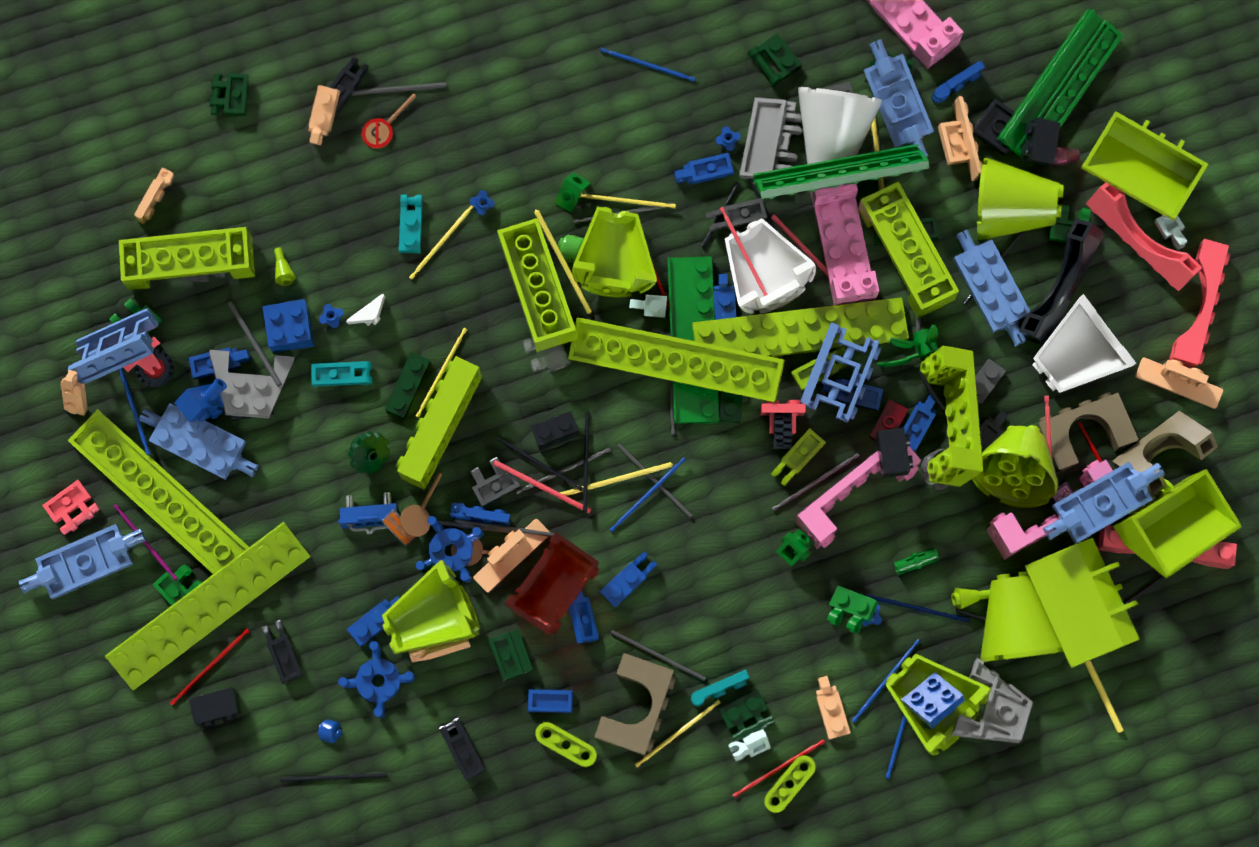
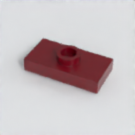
[869,399,908,441]

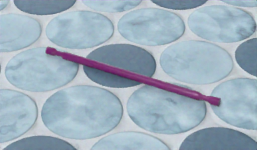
[113,504,178,581]

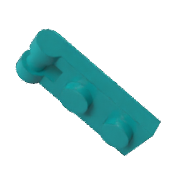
[399,195,423,253]
[311,361,372,387]
[691,670,749,706]

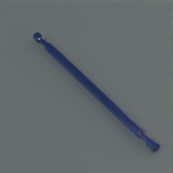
[867,594,970,623]

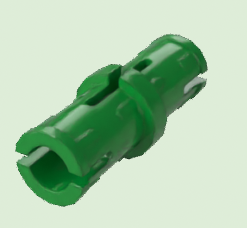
[893,547,939,576]

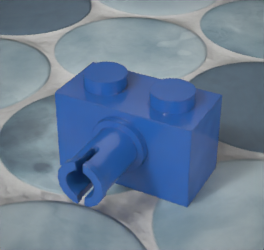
[174,378,227,422]

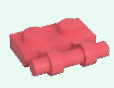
[42,480,100,535]

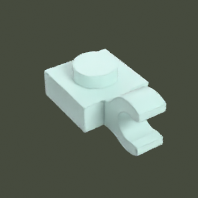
[1154,215,1187,250]
[629,295,667,318]
[729,729,771,761]

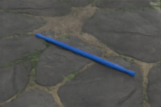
[600,48,695,82]
[119,368,151,455]
[609,457,686,532]
[851,639,920,723]
[885,714,907,779]

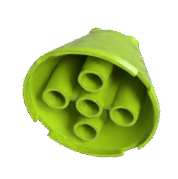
[972,425,1058,508]

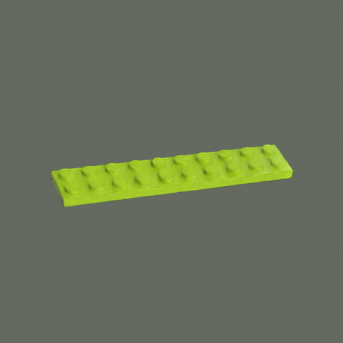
[692,297,909,357]
[568,317,785,402]
[68,409,249,574]
[106,522,310,691]

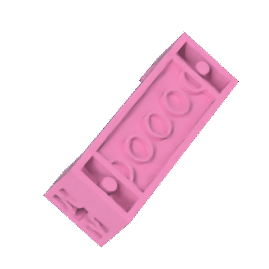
[866,0,963,69]
[811,183,879,305]
[795,447,921,549]
[986,460,1113,560]

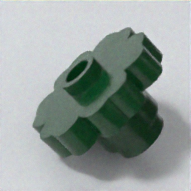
[348,431,390,474]

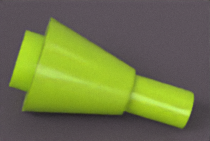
[274,247,296,286]
[951,588,990,610]

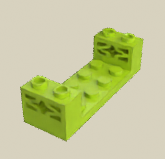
[858,181,959,319]
[119,227,255,290]
[920,346,983,487]

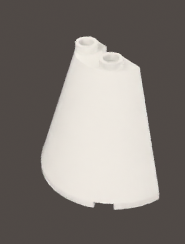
[798,87,882,164]
[725,219,816,314]
[1032,294,1136,393]

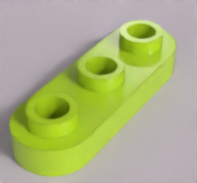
[536,722,597,767]
[764,755,815,813]

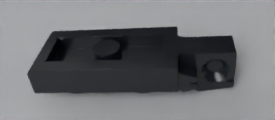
[980,411,1008,452]

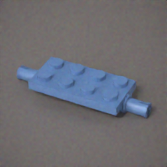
[864,39,934,157]
[953,230,1030,347]
[139,403,259,480]
[1043,462,1165,544]
[19,524,146,599]

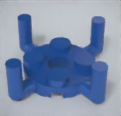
[416,516,484,583]
[338,641,416,718]

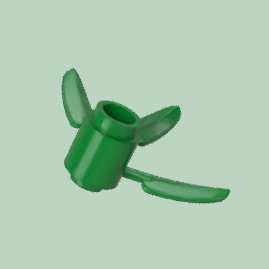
[877,324,939,367]

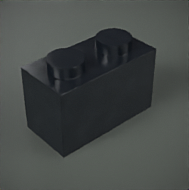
[1021,118,1061,167]
[531,411,579,451]
[876,428,913,478]
[189,687,242,729]

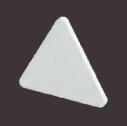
[346,294,385,326]

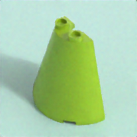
[977,158,1064,240]
[572,207,657,297]
[382,560,480,654]
[981,571,1064,662]
[886,654,991,756]

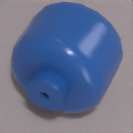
[318,720,342,743]

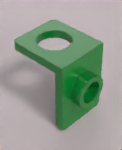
[554,173,590,212]

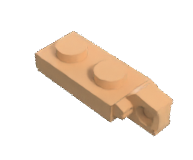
[309,85,340,145]
[134,168,174,224]
[61,370,88,416]
[409,639,470,662]
[816,676,850,740]

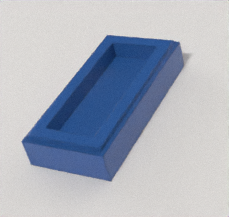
[528,689,573,713]

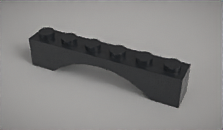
[1019,218,1104,345]

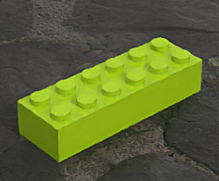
[497,218,577,352]
[396,356,482,490]

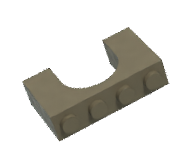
[1036,392,1139,474]
[1112,411,1218,497]
[594,653,677,756]

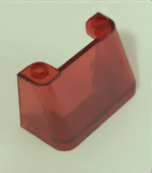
[504,532,600,635]

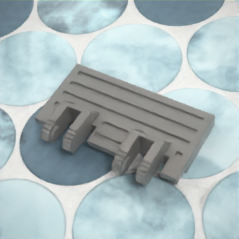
[740,98,803,179]

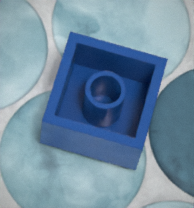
[263,299,315,353]

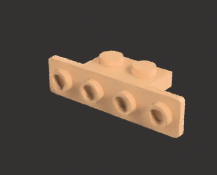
[938,96,982,181]
[1135,358,1223,409]
[474,519,549,593]

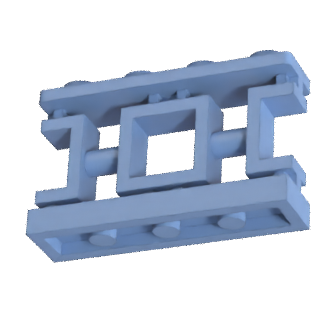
[68,309,159,384]
[800,322,881,423]

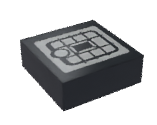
[1050,480,1073,504]

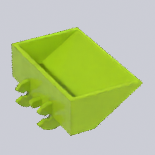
[1081,111,1209,221]
[1113,469,1241,578]
[1025,538,1139,668]

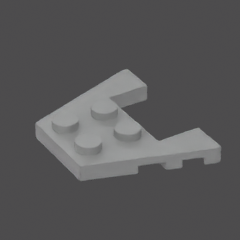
[209,350,294,418]
[952,658,1033,743]

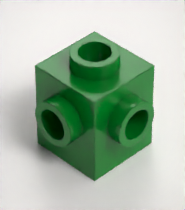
[776,529,815,567]

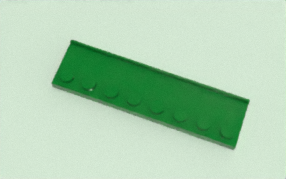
[997,9,1124,166]
[753,144,929,199]
[668,256,719,425]

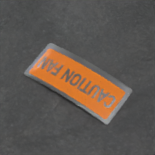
[382,509,416,547]

